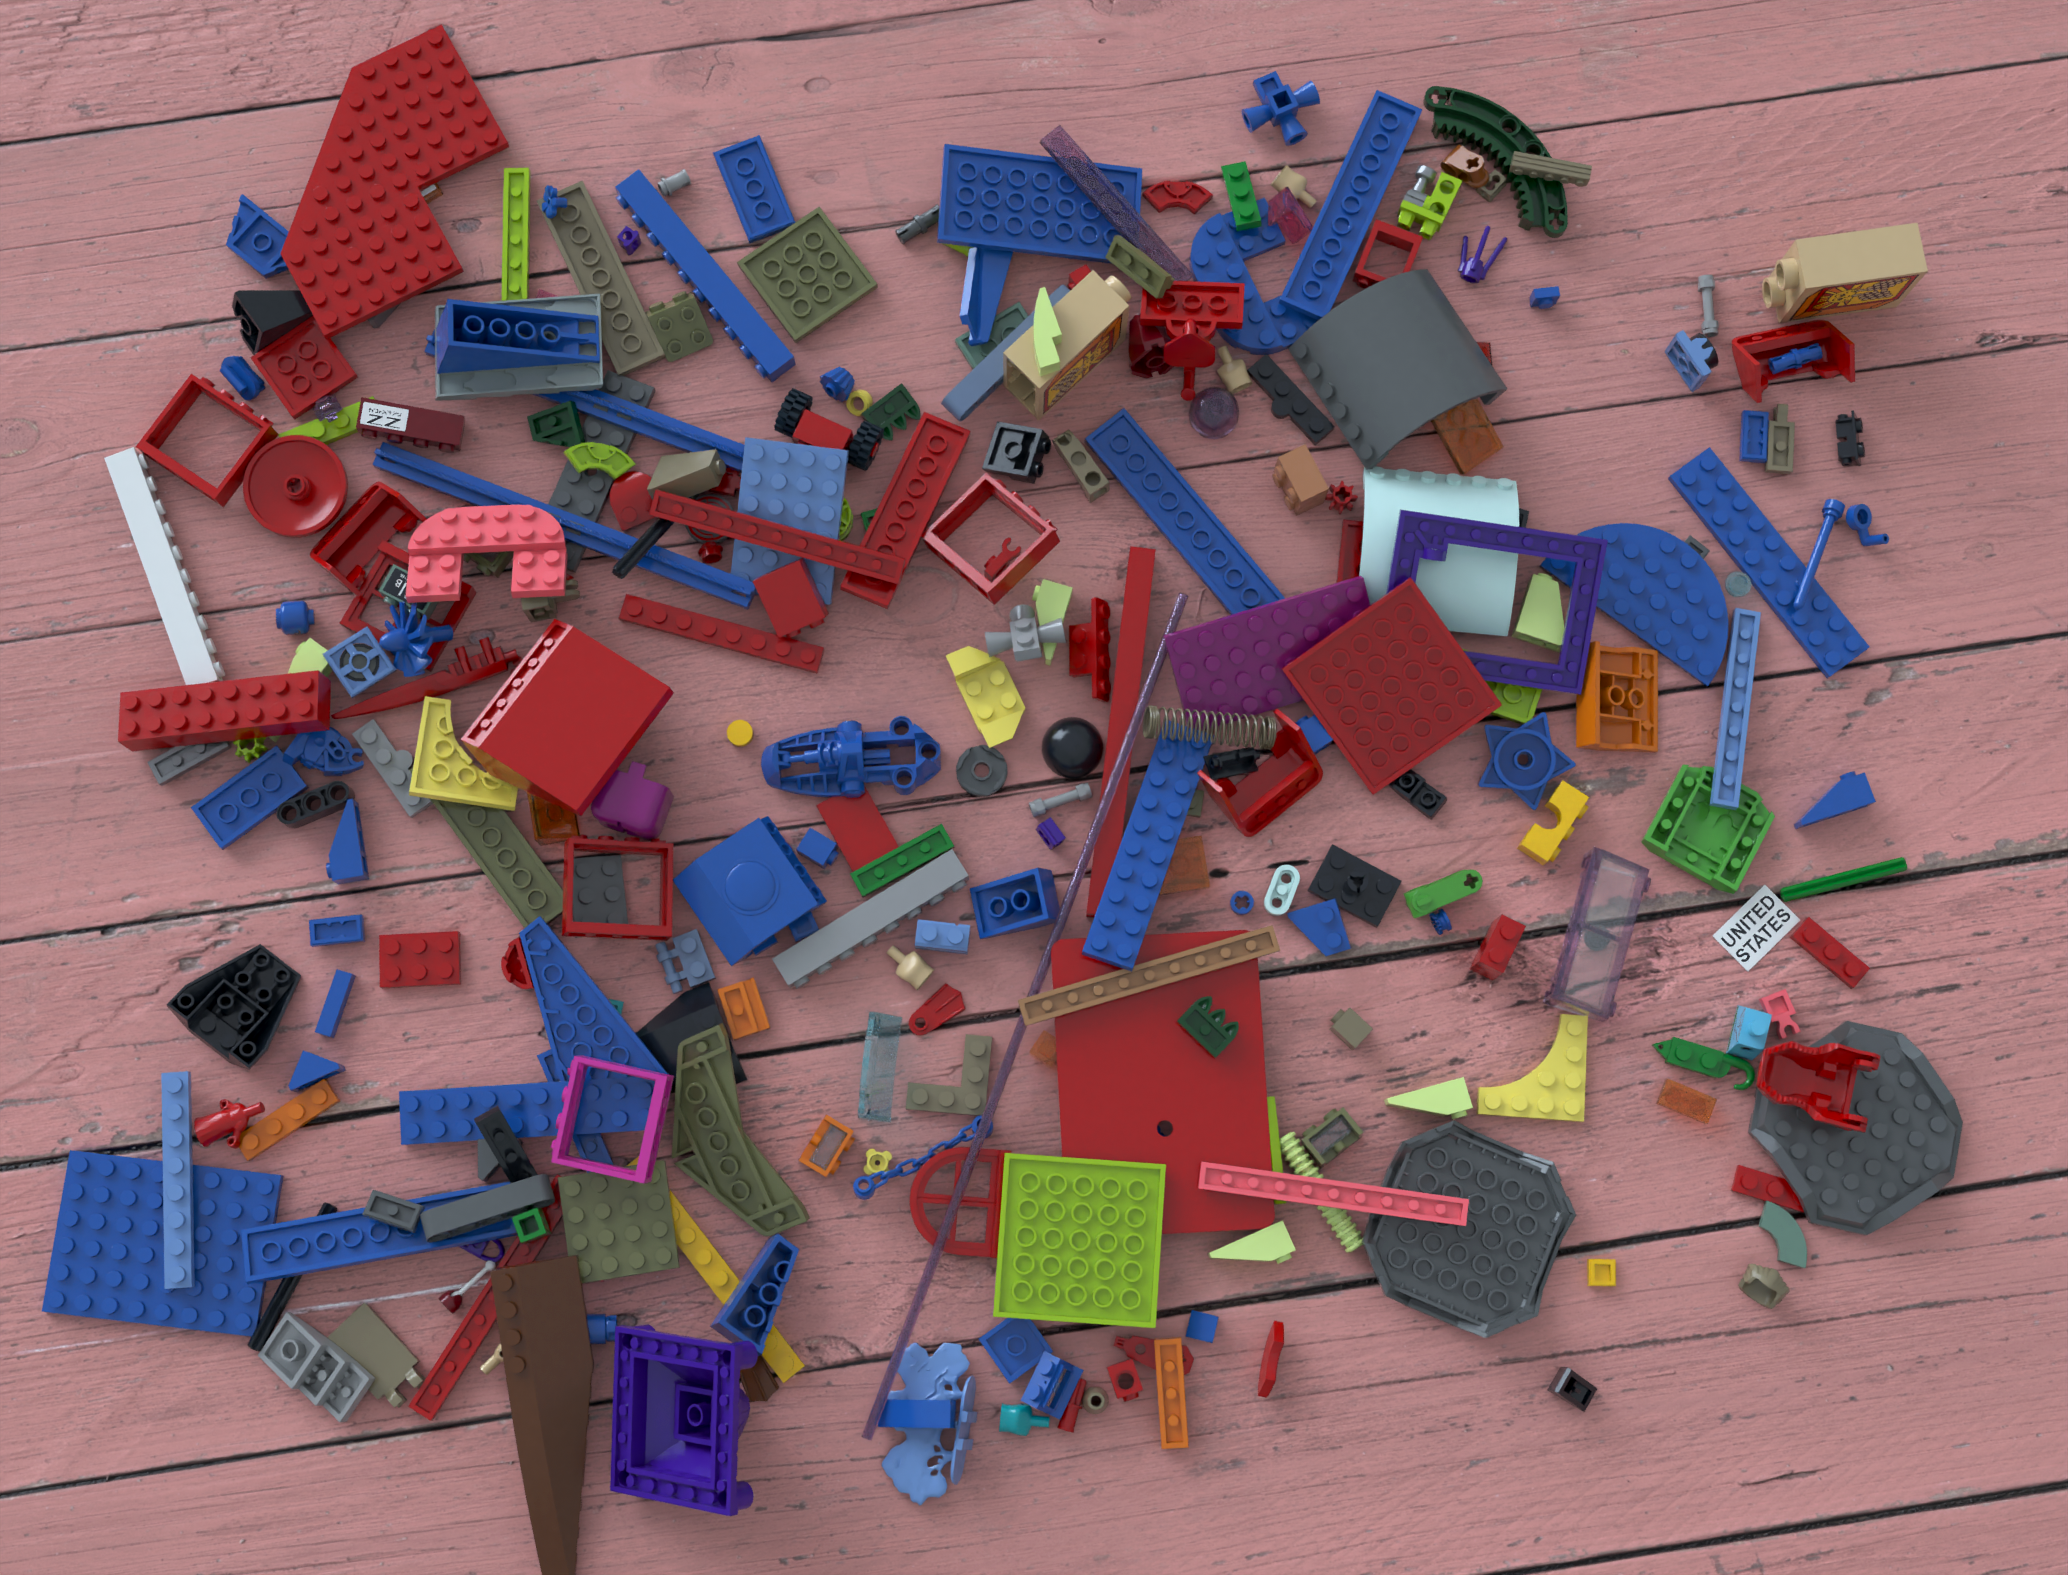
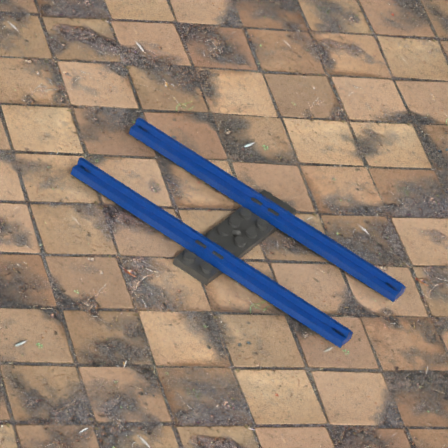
[372,329,757,609]

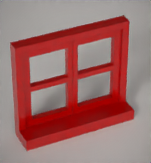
[340,540,477,672]

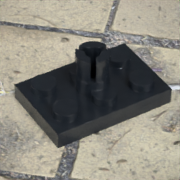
[1307,844,1402,928]

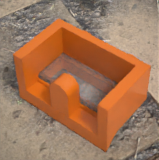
[798,1114,855,1177]

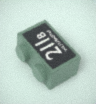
[379,564,439,620]

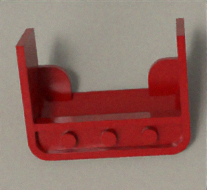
[1732,320,1855,403]
[310,481,427,597]
[1197,709,1323,837]

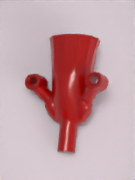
[194,1099,265,1149]

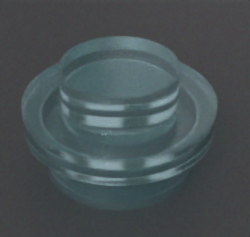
[1725,571,1751,597]

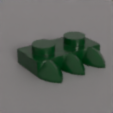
[861,383,920,441]
[1176,996,1239,1058]

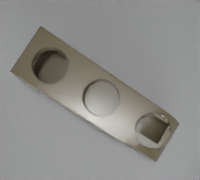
[1052,429,1109,503]

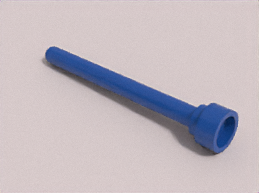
[1793,499,1845,610]

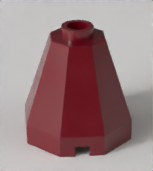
[1129,313,1174,379]

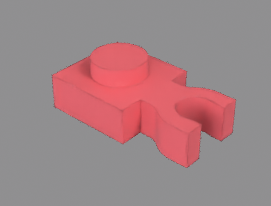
[1759,989,1801,1040]

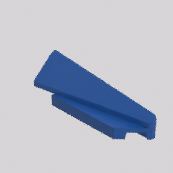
[960,247,1013,346]

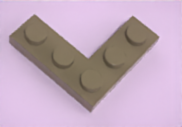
[906,1034,992,1116]

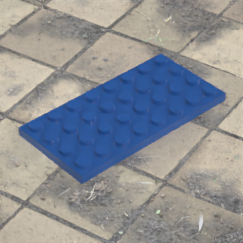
[937,144,1142,264]

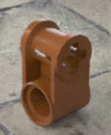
[1440,145,1489,188]

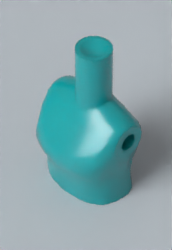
[999,1403,1050,1436]

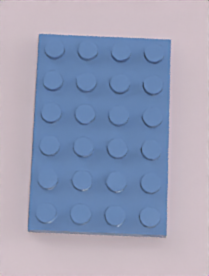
[731,437,849,605]

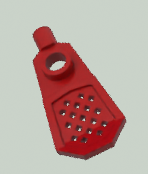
[1113,1335,1194,1375]

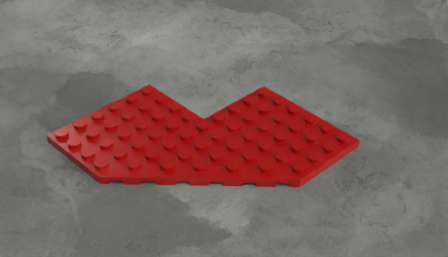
[280,24,509,340]

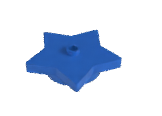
[1478,712,1576,810]

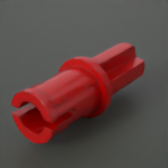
[1057,1378,1087,1433]

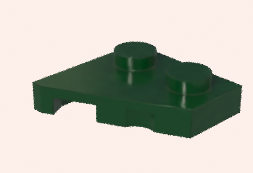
[527,401,585,447]

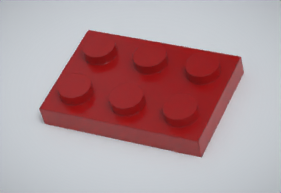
[379,931,461,989]

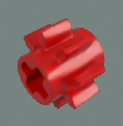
[1325,481,1358,515]

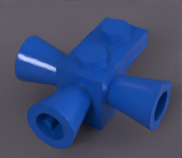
[1241,71,1320,146]

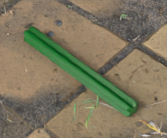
[1780,857,1907,902]

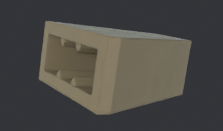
[647,449,726,500]

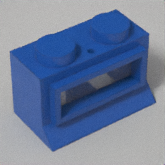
[1021,1351,1084,1420]

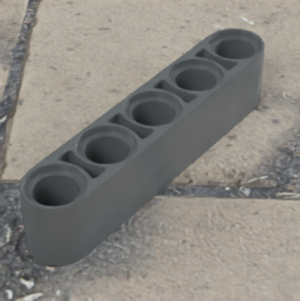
[420,1174,555,1242]

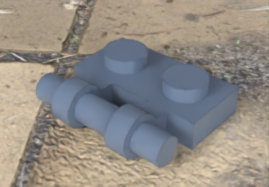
[655,929,716,994]

